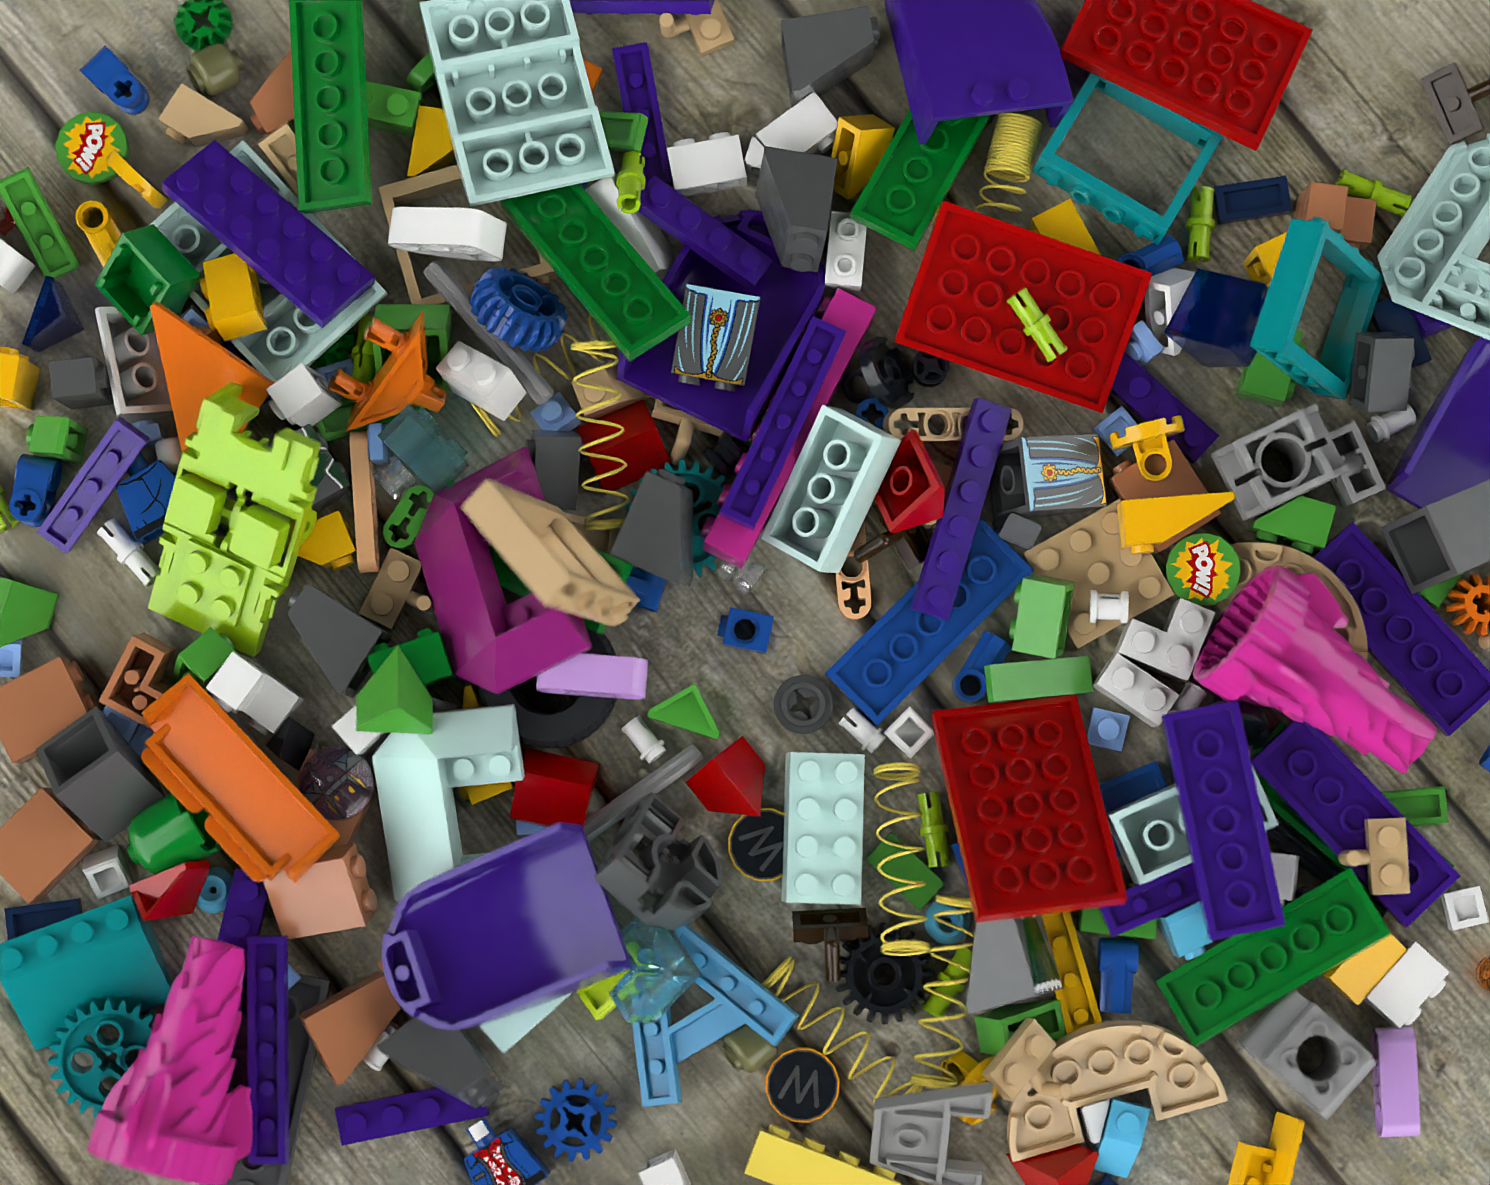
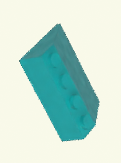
[0,895,172,1051]

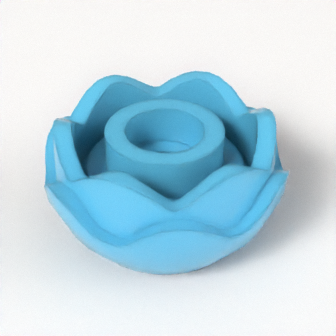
[196,867,233,914]
[924,901,971,944]

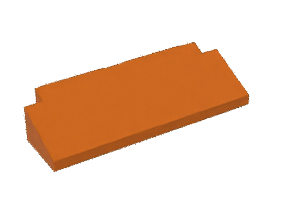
[141,673,340,884]

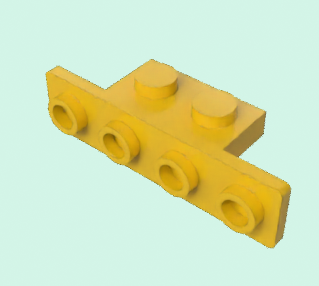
[1228,1112,1305,1185]

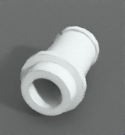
[1366,403,1417,443]
[1167,682,1207,714]
[839,706,886,753]
[621,715,666,764]
[362,1022,401,1071]

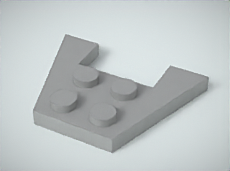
[870,1082,993,1185]

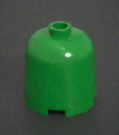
[127,793,223,875]

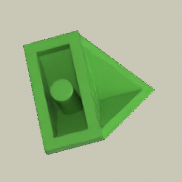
[0,577,60,647]
[356,645,433,734]
[647,684,720,740]

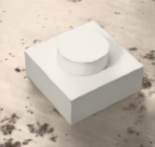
[1441,885,1489,931]

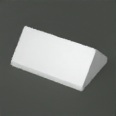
[585,174,676,279]
[95,307,173,423]

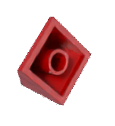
[577,399,672,495]
[874,429,944,533]
[510,748,599,829]

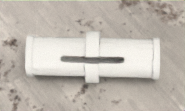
[97,518,161,587]

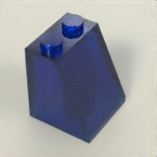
[1164,268,1269,367]

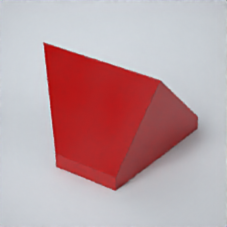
[685,736,765,817]
[129,860,210,921]
[1006,1144,1099,1185]

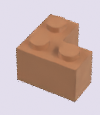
[1294,182,1376,251]
[99,632,177,729]

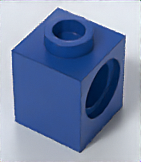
[717,607,774,655]

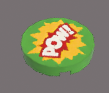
[55,112,130,185]
[1166,532,1241,606]

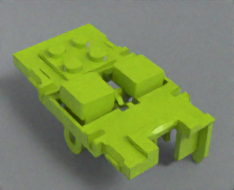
[148,382,321,657]

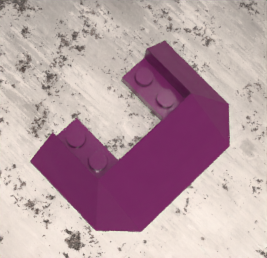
[414,446,592,694]

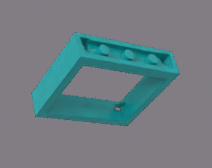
[1032,73,1223,245]
[1250,217,1384,400]

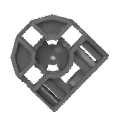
[593,793,722,930]

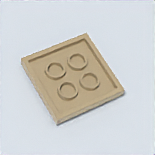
[1023,498,1175,649]

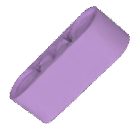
[536,653,648,699]
[1371,1026,1420,1137]

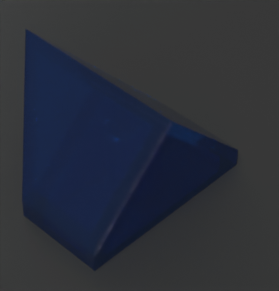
[22,275,85,353]

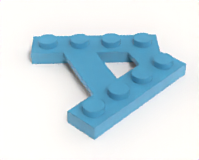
[629,925,799,1107]

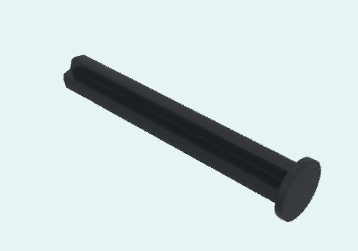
[1266,813,1388,918]

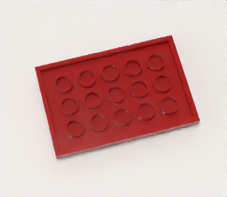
[1060,0,1313,151]
[893,201,1152,414]
[931,694,1127,923]

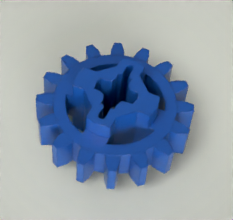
[535,1078,617,1162]

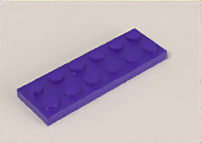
[161,140,375,328]
[1313,522,1490,737]
[1161,700,1286,941]
[1251,720,1461,928]

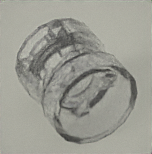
[716,559,767,597]

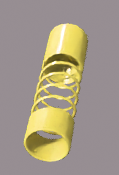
[974,112,1043,225]

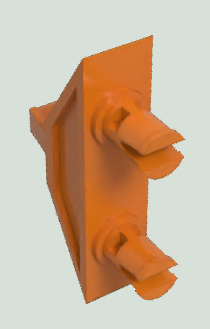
[328,311,447,431]

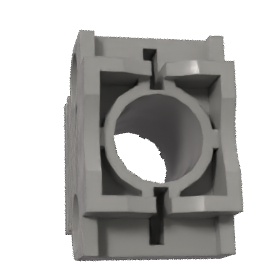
[1211,404,1349,522]
[1237,990,1376,1120]

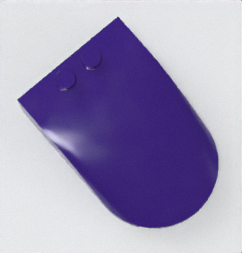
[885,0,1074,145]
[616,210,825,443]
[1386,337,1490,509]
[382,822,633,1030]

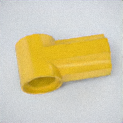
[75,200,122,268]

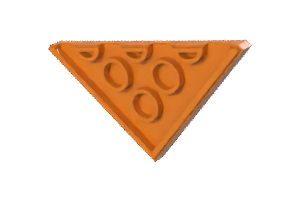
[150,300,274,452]

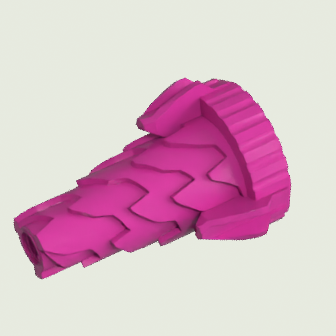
[1193,565,1437,774]
[87,935,252,1185]

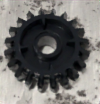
[836,922,935,1024]

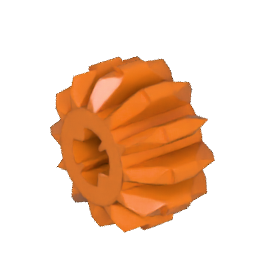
[1445,573,1490,636]

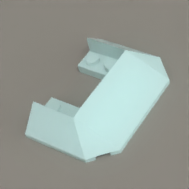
[1377,133,1490,340]
[372,704,525,903]

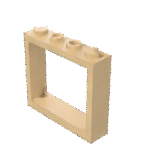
[378,165,557,309]
[461,479,640,627]

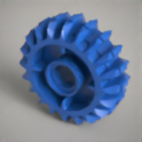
[469,266,568,353]

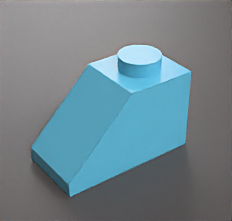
[1157,901,1213,960]
[1093,1097,1150,1178]

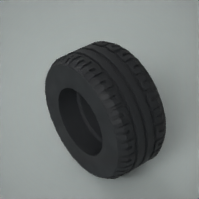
[478,627,618,748]

